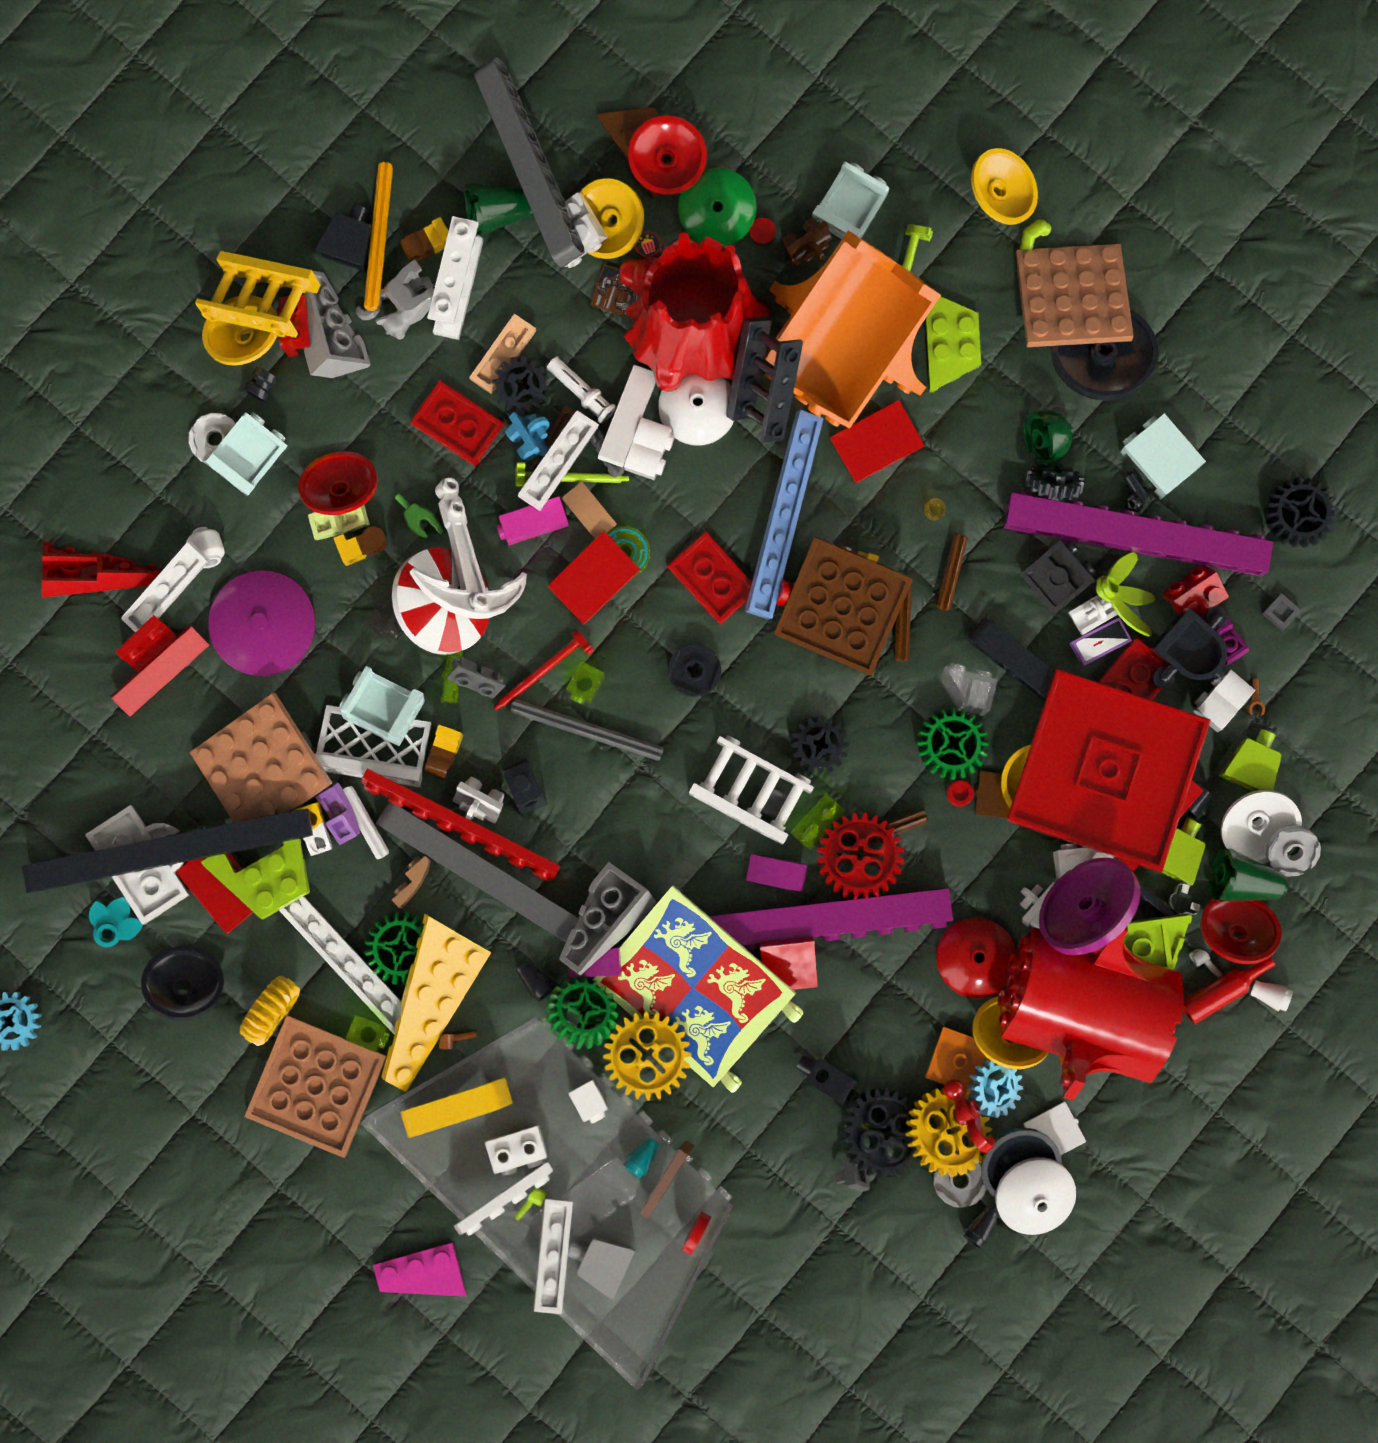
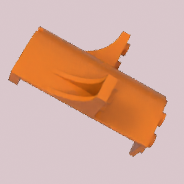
[764,230,941,429]

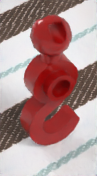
[943,1079,996,1153]

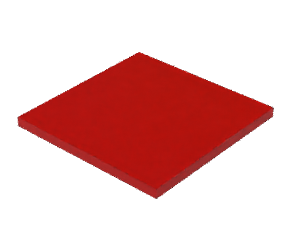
[1006,668,1211,873]

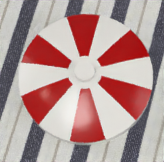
[392,548,490,655]

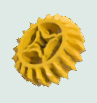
[240,976,300,1046]

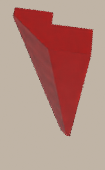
[42,542,163,598]

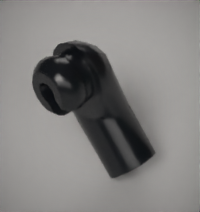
[1124,473,1147,512]

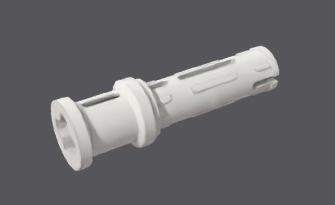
[546,356,617,424]

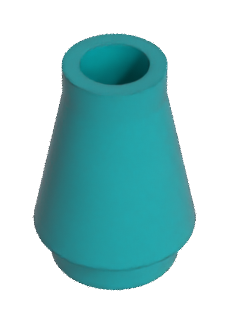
[623,1137,661,1179]

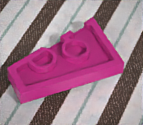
[373,1242,467,1296]

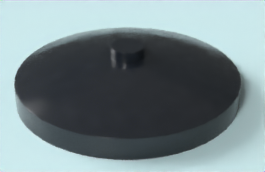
[1051,309,1158,401]

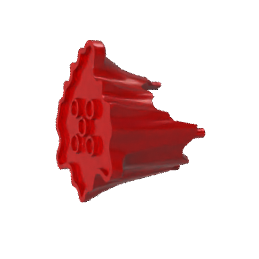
[619,232,770,392]

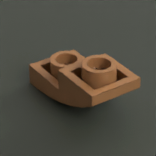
[561,481,617,539]
[392,856,431,908]

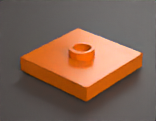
[925,1027,989,1094]

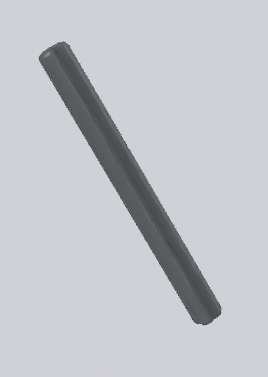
[511,699,663,761]

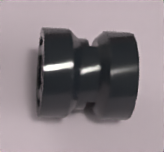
[243,366,279,403]

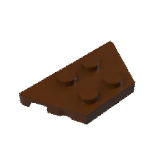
[598,107,671,199]

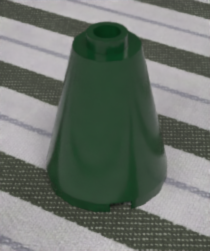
[464,184,534,237]
[1209,848,1288,901]

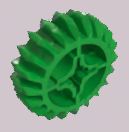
[916,708,989,780]
[365,912,424,984]
[545,977,618,1050]

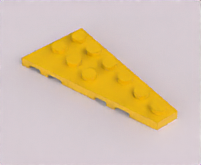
[381,914,491,1092]

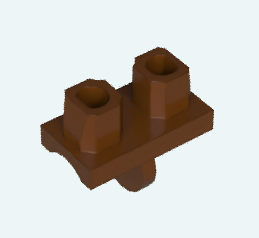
[783,218,832,266]

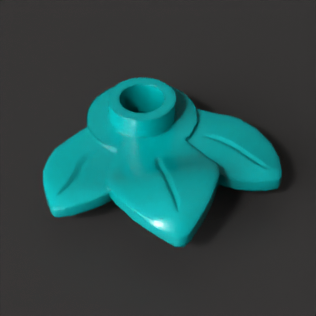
[89,897,143,947]

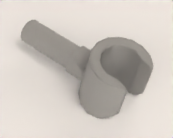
[1189,949,1224,978]

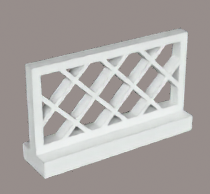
[315,705,432,787]

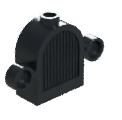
[1149,606,1228,688]

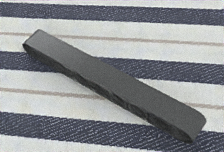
[474,57,585,267]
[376,802,579,942]

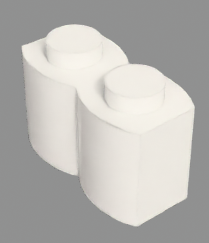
[624,417,675,480]
[1193,670,1255,732]

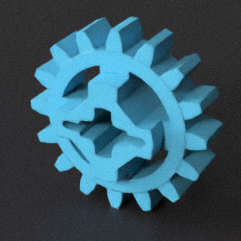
[0,992,42,1050]
[967,1059,1023,1118]

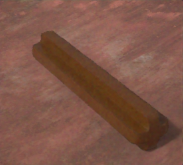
[936,534,967,611]
[894,586,911,662]
[851,809,928,845]

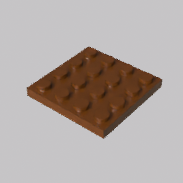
[774,536,914,676]

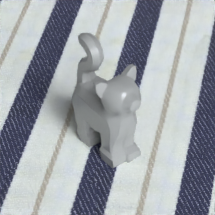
[356,260,434,339]

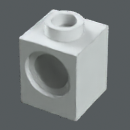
[568,1079,609,1124]

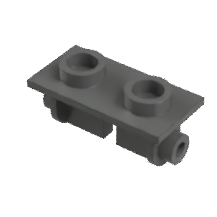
[446,657,506,698]

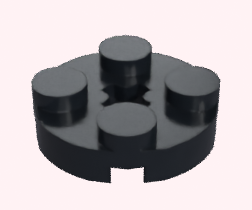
[668,644,722,698]

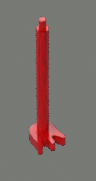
[493,629,594,711]

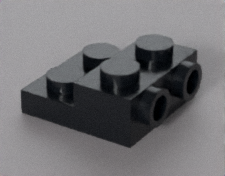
[1020,539,1098,615]

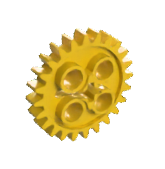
[603,1011,691,1101]
[906,1088,992,1177]

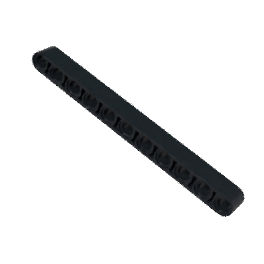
[967,618,1213,818]
[22,809,314,893]

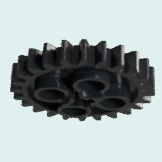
[839,1088,920,1178]

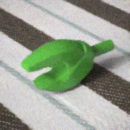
[395,493,443,538]

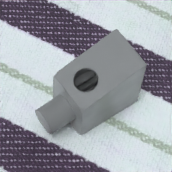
[567,1237,636,1300]

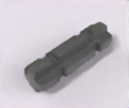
[590,430,624,478]

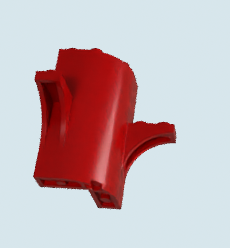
[997,927,1184,1100]

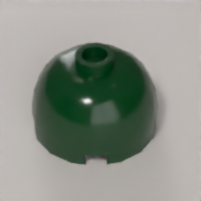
[1023,410,1073,465]

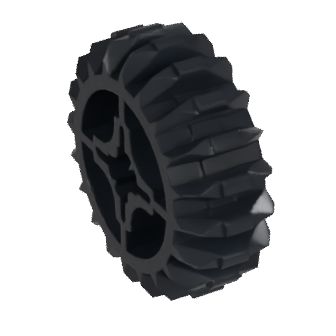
[1265,477,1338,549]

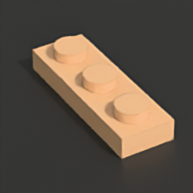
[469,314,536,394]

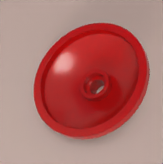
[628,116,707,195]
[298,451,378,515]
[1200,899,1282,964]
[936,918,1016,998]

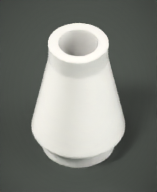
[1250,980,1293,1011]

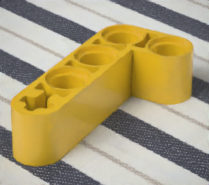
[400,1077,513,1138]

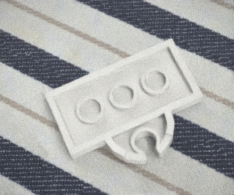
[85,805,190,925]

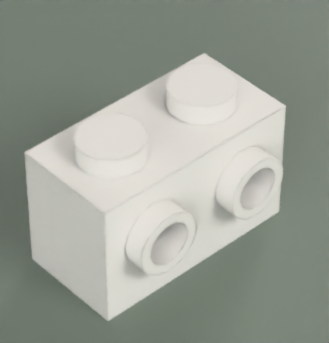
[1053,844,1113,878]
[485,1124,548,1177]

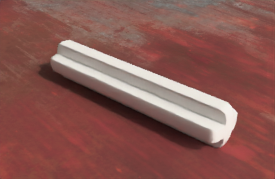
[343,786,389,859]

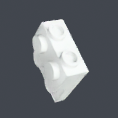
[565,192,607,268]

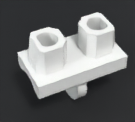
[1069,595,1118,635]
[453,777,504,824]
[1020,882,1055,929]

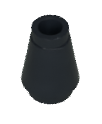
[516,961,554,1002]
[963,1206,999,1249]

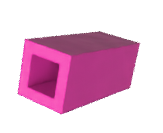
[496,497,569,545]

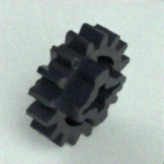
[491,356,550,414]
[1026,462,1085,501]
[791,716,849,775]

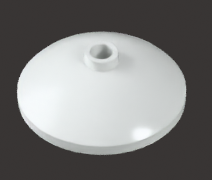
[658,374,734,445]
[1221,790,1302,864]
[995,1158,1076,1235]

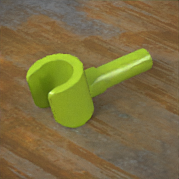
[514,1188,547,1221]

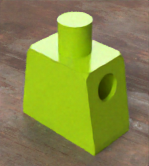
[1219,729,1281,792]
[1162,818,1206,886]

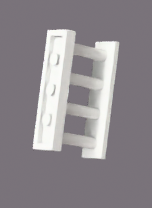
[428,216,483,340]
[689,735,814,845]

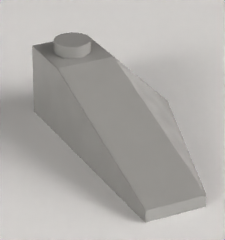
[302,271,371,378]
[559,862,656,975]

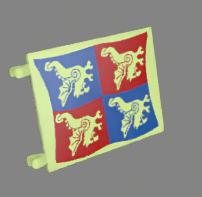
[592,886,803,1093]

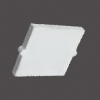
[1023,1102,1086,1155]

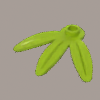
[1096,552,1155,637]

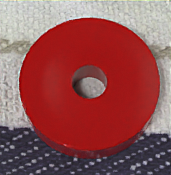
[681,1211,711,1256]

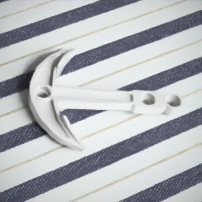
[410,478,527,619]

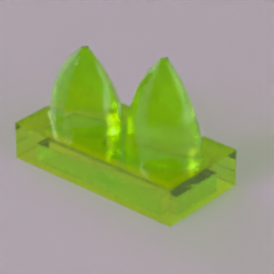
[790,793,846,851]

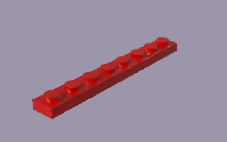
[361,768,560,880]

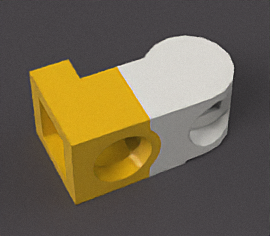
[294,802,332,856]

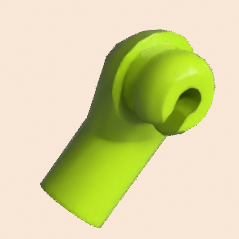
[1020,219,1051,251]

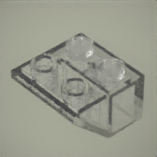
[938,663,998,716]

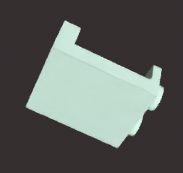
[812,162,889,239]
[205,412,287,496]
[1120,413,1206,499]
[340,666,425,746]

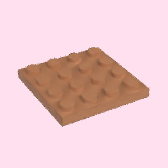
[1016,244,1133,347]
[190,693,332,823]
[244,1015,387,1158]

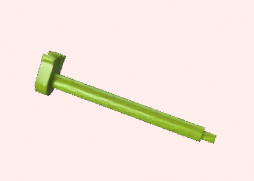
[902,224,933,271]
[515,462,629,487]

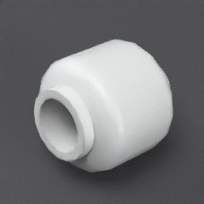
[186,527,225,568]

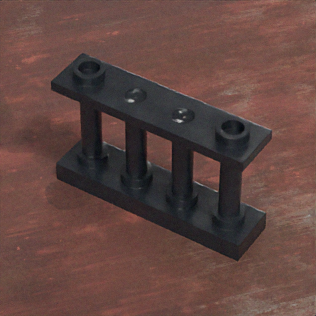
[726,316,803,443]

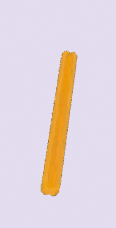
[364,162,393,311]

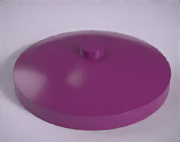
[208,570,316,677]
[1039,857,1140,955]

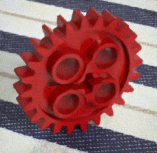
[817,813,904,900]

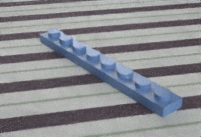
[745,410,824,619]

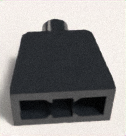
[316,205,372,273]
[502,759,547,815]
[796,1055,859,1106]

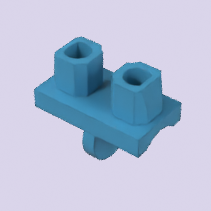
[505,412,549,462]

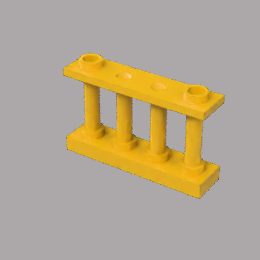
[195,251,321,338]

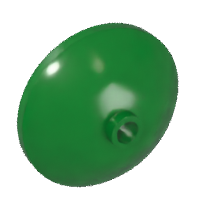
[678,168,756,247]

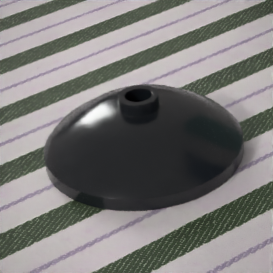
[141,946,224,1020]
[981,1128,1062,1197]

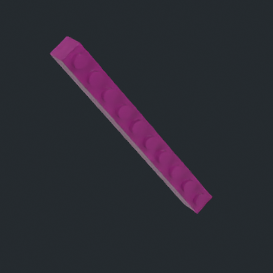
[1003,491,1274,577]
[710,889,953,950]

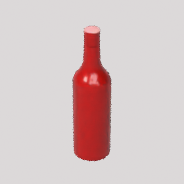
[1183,957,1275,1025]

